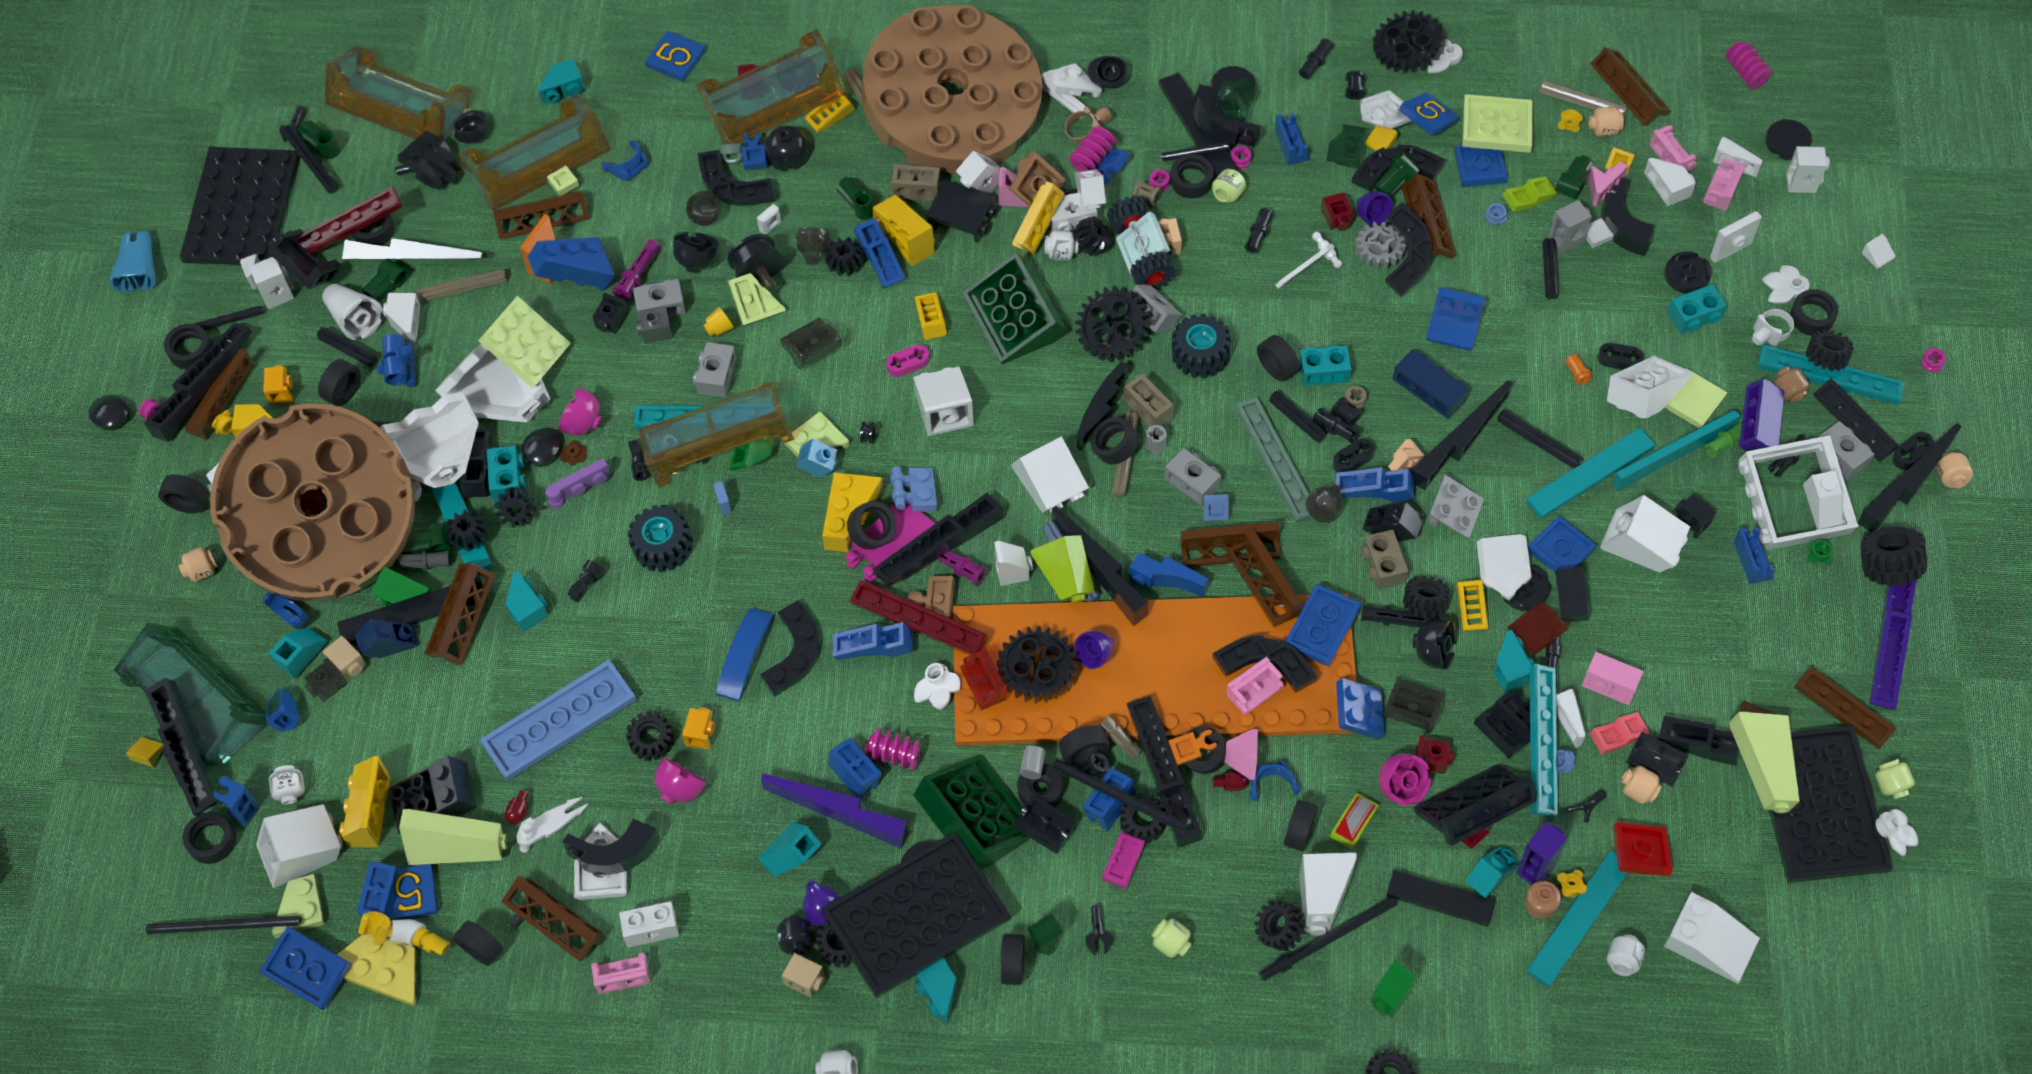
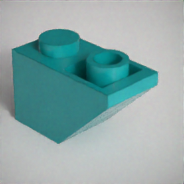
[538,58,585,105]
[506,571,548,633]
[268,628,327,679]
[1493,630,1534,693]
[757,821,821,877]
[1465,846,1520,898]
[914,958,957,1024]

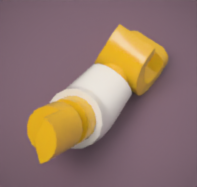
[358,912,452,955]

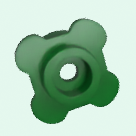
[1808,540,1833,565]

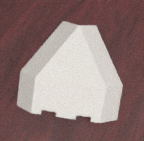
[435,344,550,422]
[380,391,478,488]

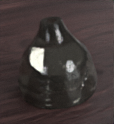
[686,190,720,226]
[795,227,831,265]
[1305,485,1343,523]

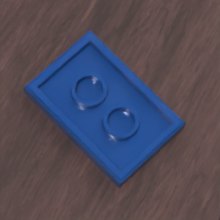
[1285,583,1362,667]
[259,926,352,1010]

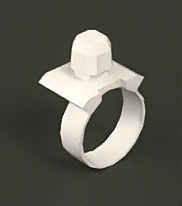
[1752,309,1794,346]

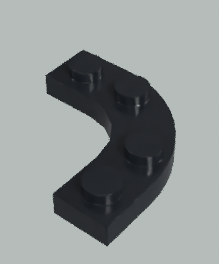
[1351,144,1445,192]
[697,149,775,206]
[1385,202,1432,298]
[761,600,820,697]
[1212,635,1317,693]

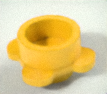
[1558,109,1583,132]
[212,410,233,435]
[1557,870,1587,897]

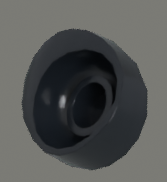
[1087,56,1129,89]
[452,110,489,144]
[88,395,130,430]
[522,428,561,467]

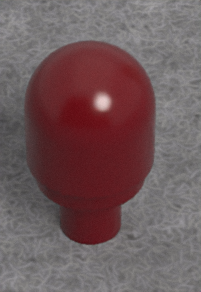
[1212,771,1248,792]
[504,790,529,825]

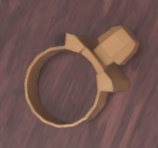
[1065,106,1112,144]

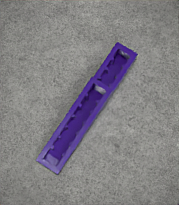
[1869,580,1917,710]
[761,773,908,849]

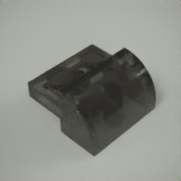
[780,317,842,369]
[1383,677,1445,732]

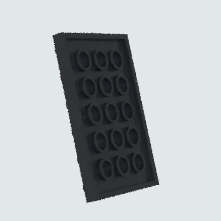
[180,146,299,265]
[1769,725,1893,883]
[821,832,1011,999]

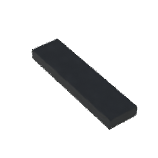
[1813,379,1899,463]
[1386,870,1495,927]

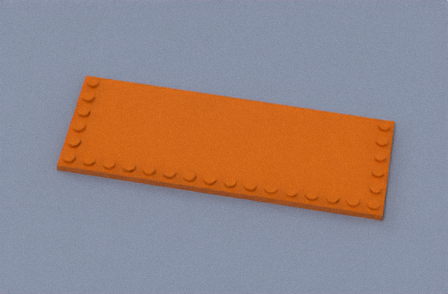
[953,594,1356,746]

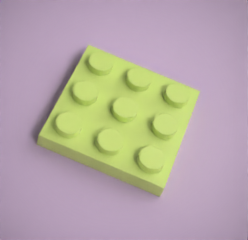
[1462,94,1532,153]
[478,296,570,388]

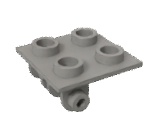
[1428,475,1484,539]

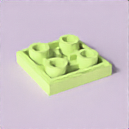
[1664,368,1728,428]

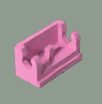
[1649,125,1697,171]
[1703,159,1746,211]
[1582,652,1643,705]
[1227,657,1284,716]
[591,953,650,995]

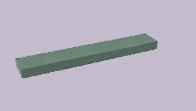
[1235,397,1318,524]

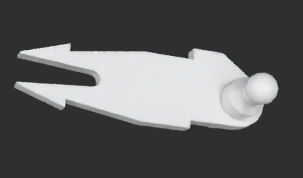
[1276,232,1342,288]
[517,797,588,853]

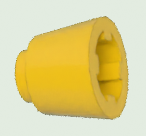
[703,307,734,337]

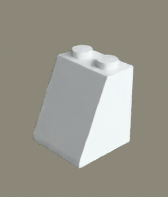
[913,367,974,436]
[1011,436,1089,513]
[1600,495,1690,573]
[256,804,342,888]
[1299,853,1356,935]

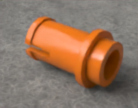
[1565,354,1591,385]

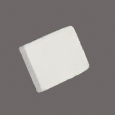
[1862,234,1896,269]
[240,254,260,290]

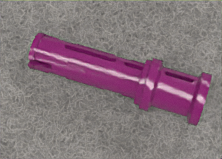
[612,239,661,301]
[936,551,988,586]

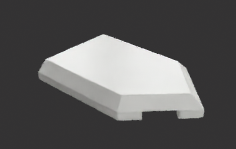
[1360,90,1412,129]
[1477,534,1531,600]
[574,823,627,900]

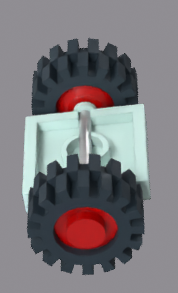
[1107,195,1176,290]

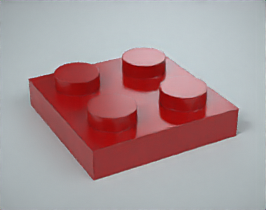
[1613,822,1673,877]

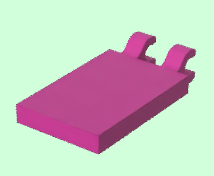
[845,504,935,584]

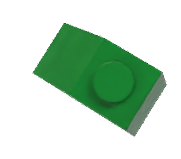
[729,422,775,471]
[371,567,431,606]
[1370,961,1417,1018]

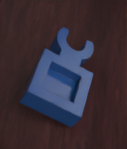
[742,132,767,170]
[1097,149,1130,184]

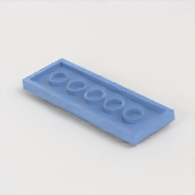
[480,660,636,781]

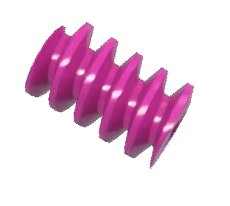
[1725,42,1773,90]
[1069,126,1117,172]
[865,727,921,772]

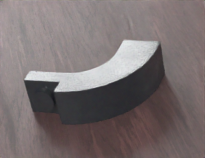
[1192,84,1261,148]
[1601,177,1655,256]
[563,818,659,875]

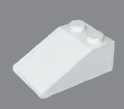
[1607,356,1693,419]
[1664,892,1760,984]

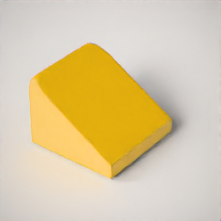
[1365,126,1397,151]
[1605,147,1635,176]
[126,737,164,767]

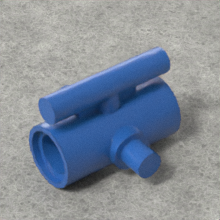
[376,334,416,388]

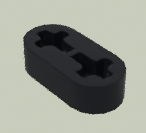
[1597,343,1644,370]
[1892,432,1934,470]
[1333,439,1375,473]

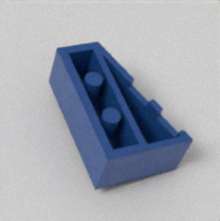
[527,237,614,291]

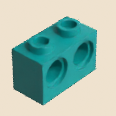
[1667,284,1727,334]
[1299,345,1351,386]
[487,445,526,502]

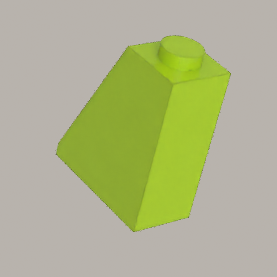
[1030,535,1095,603]

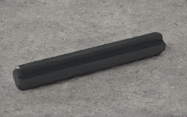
[282,124,339,194]
[1497,410,1583,469]

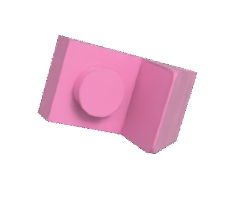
[1588,161,1628,207]

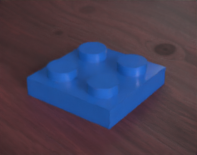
[1336,678,1385,739]

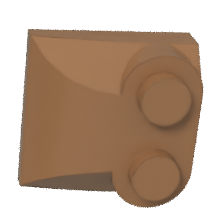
[1009,152,1066,207]

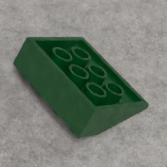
[962,252,1068,364]
[913,754,1031,870]

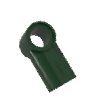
[297,120,340,159]
[1374,152,1419,198]
[1555,155,1594,200]
[836,176,874,220]
[362,259,409,302]
[402,523,451,555]
[1028,914,1063,955]

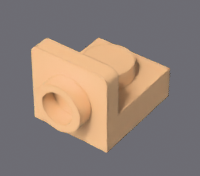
[1158,218,1182,255]
[1388,439,1424,472]

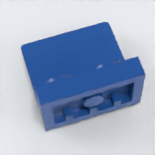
[1426,287,1485,351]

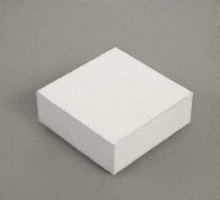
[757,204,781,234]
[1586,218,1614,248]

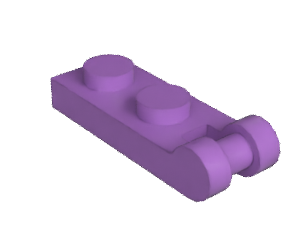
[545,458,611,509]

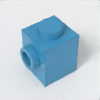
[796,438,837,478]

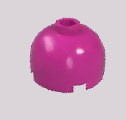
[558,387,602,436]
[1378,754,1431,806]
[654,757,706,805]

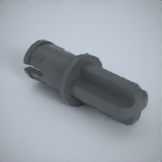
[399,551,450,570]

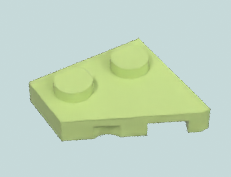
[728,273,786,325]
[783,412,850,457]
[272,874,325,938]

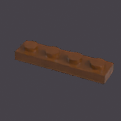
[1794,667,1896,750]

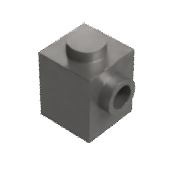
[636,307,672,344]

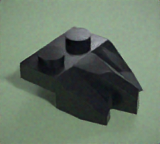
[398,130,461,190]
[1473,690,1531,759]

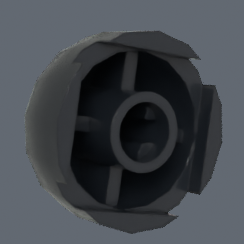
[765,126,810,171]
[673,232,719,273]
[1412,619,1457,669]

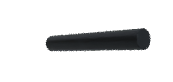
[1162,141,1230,162]
[193,305,264,330]

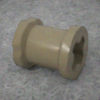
[1132,179,1161,206]

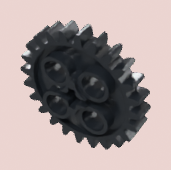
[1373,10,1445,74]
[1075,286,1151,362]
[997,626,1078,704]

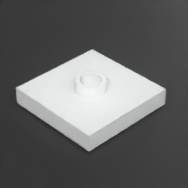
[1710,212,1762,263]

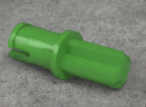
[1704,423,1742,458]

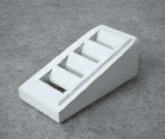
[1713,137,1763,177]
[1556,689,1585,748]

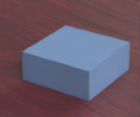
[713,481,731,515]
[1203,494,1229,521]

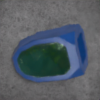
[266,688,299,732]

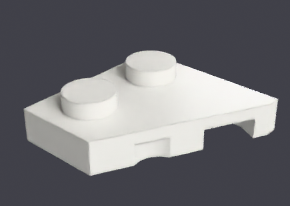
[1041,64,1102,97]

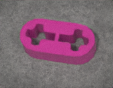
[886,345,929,377]

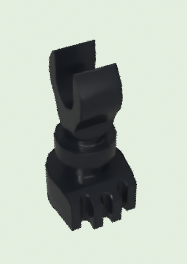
[628,439,652,481]
[567,560,604,603]

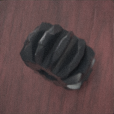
[1073,216,1112,256]
[824,237,863,276]
[494,486,536,528]
[445,509,488,552]

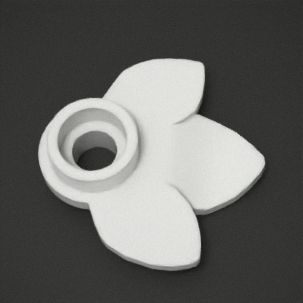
[1428,39,1463,73]
[1762,265,1810,304]
[914,663,961,710]
[1876,809,1918,856]

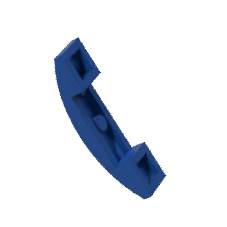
[716,608,774,702]

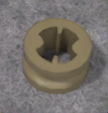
[1345,386,1367,410]

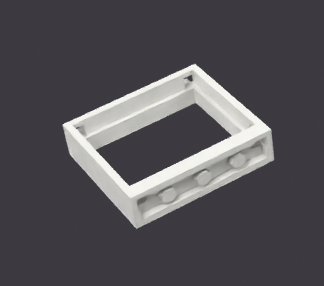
[1738,435,1858,551]

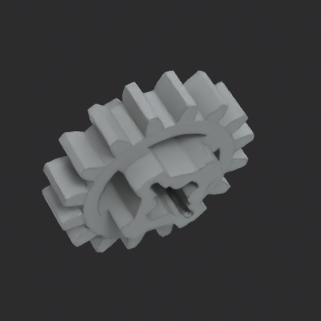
[1355,222,1406,269]

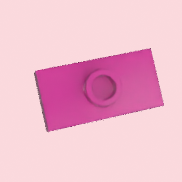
[1102,832,1145,889]

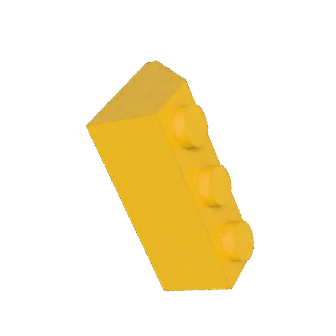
[340,756,390,848]

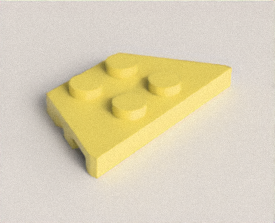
[337,934,417,1007]

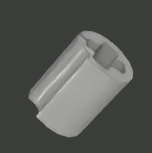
[1146,425,1167,455]
[1019,746,1046,779]

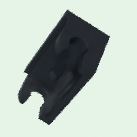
[1555,567,1589,622]
[1626,732,1689,787]
[1013,794,1077,854]

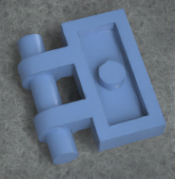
[890,466,937,512]

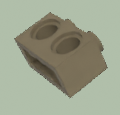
[892,164,941,202]
[1124,373,1173,427]
[1360,530,1408,590]

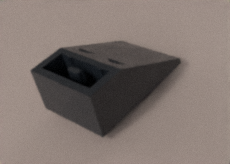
[389,755,477,834]

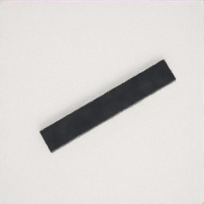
[1158,72,1239,178]
[337,576,488,645]

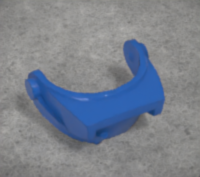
[602,140,649,181]
[263,593,312,630]
[1249,760,1300,801]

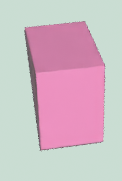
[998,167,1029,207]
[1225,729,1258,780]

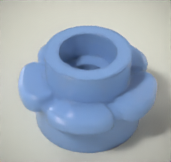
[1485,203,1507,225]
[1557,749,1575,774]

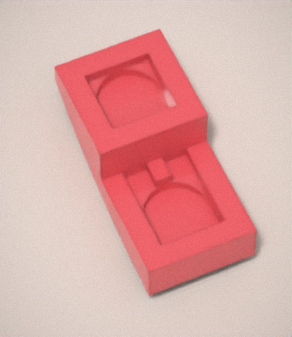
[1589,712,1650,755]

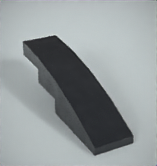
[1076,361,1128,450]

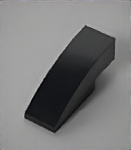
[460,428,491,498]
[1659,716,1740,766]

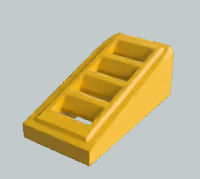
[804,89,855,133]
[914,292,947,340]
[1456,580,1488,631]

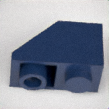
[355,619,418,658]

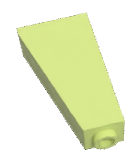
[1729,712,1799,813]
[399,809,508,865]

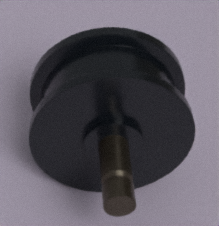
[727,234,783,290]

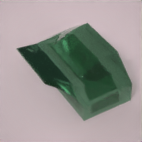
[1217,78,1256,122]
[1326,124,1366,169]

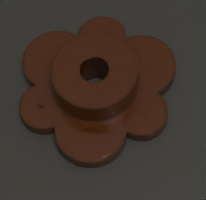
[560,440,586,466]

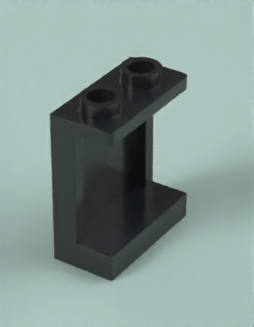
[926,180,997,243]
[267,229,342,290]

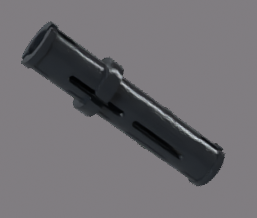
[1361,605,1438,628]

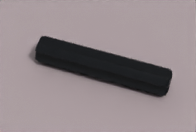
[1542,238,1559,299]
[317,327,378,367]
[1269,391,1327,443]

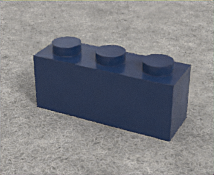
[1393,349,1469,420]

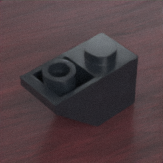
[1362,502,1424,542]

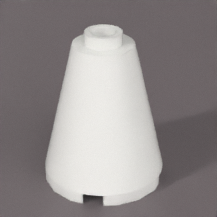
[322,284,383,340]

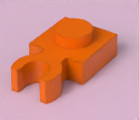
[1169,730,1217,766]

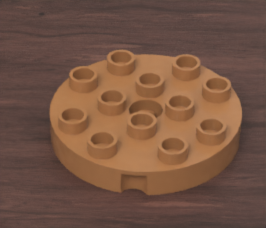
[861,5,1042,173]
[210,403,415,602]

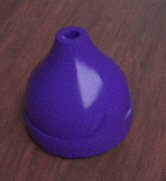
[1356,191,1393,226]
[1075,630,1115,669]
[803,880,840,925]

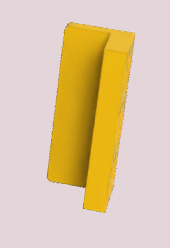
[1012,182,1065,254]

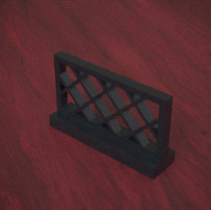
[1414,764,1537,846]

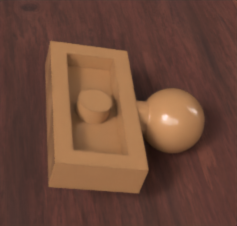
[906,576,955,618]

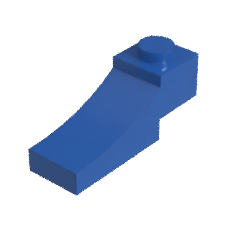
[853,218,905,289]
[1335,467,1415,502]
[1129,552,1208,597]
[833,622,913,660]

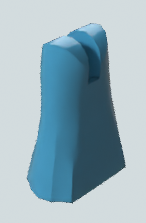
[109,230,156,292]

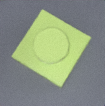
[547,166,579,195]

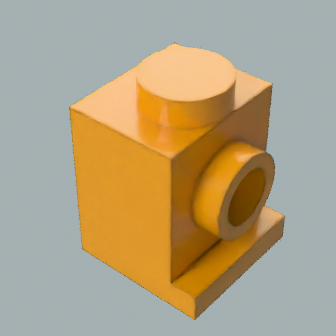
[263,365,293,404]
[682,708,715,750]

